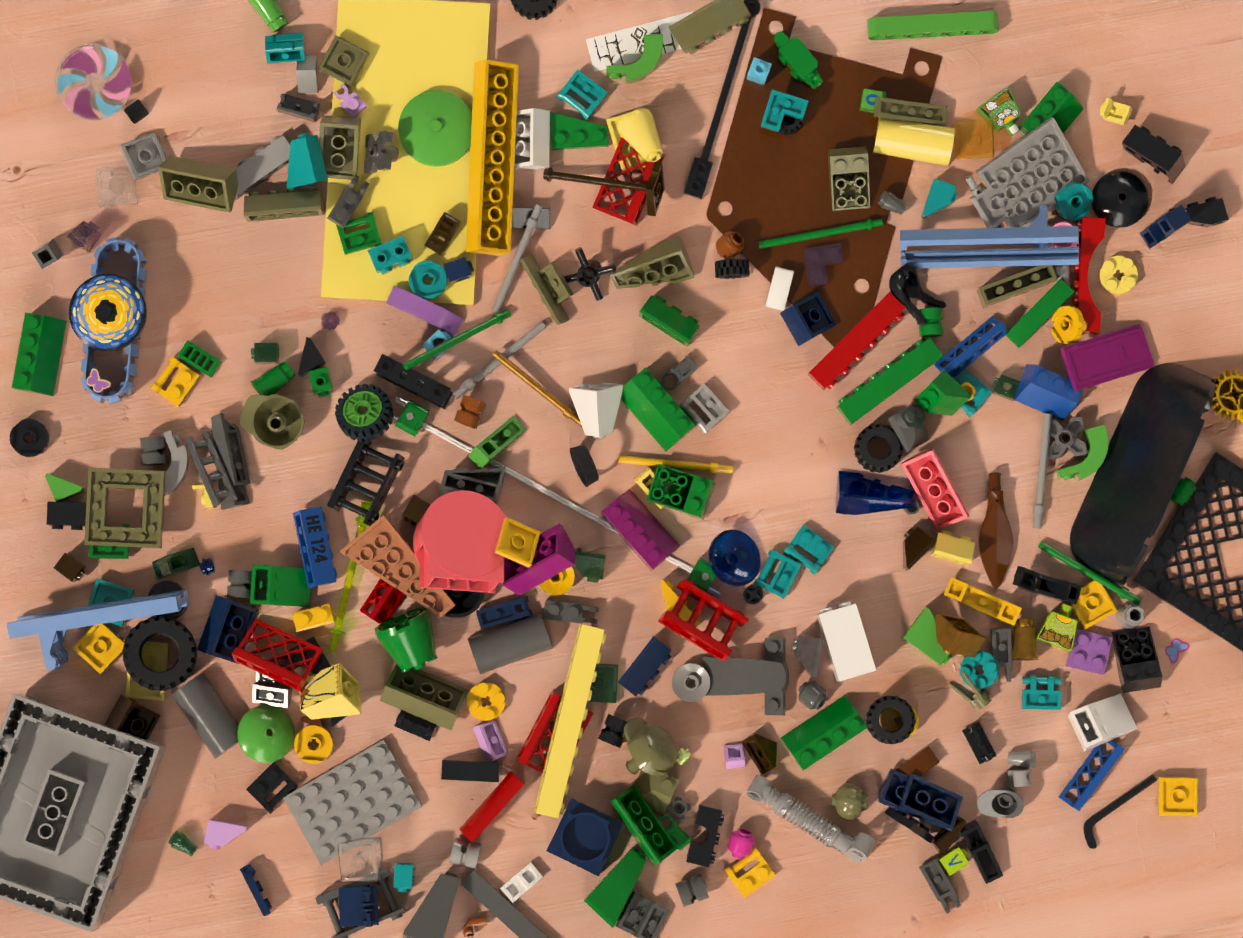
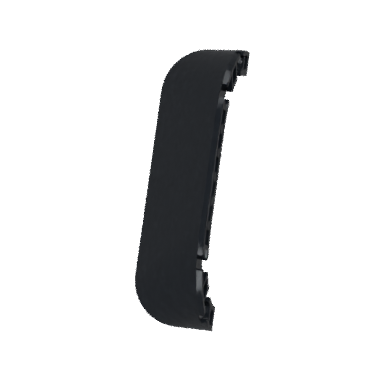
[1070,363,1216,587]

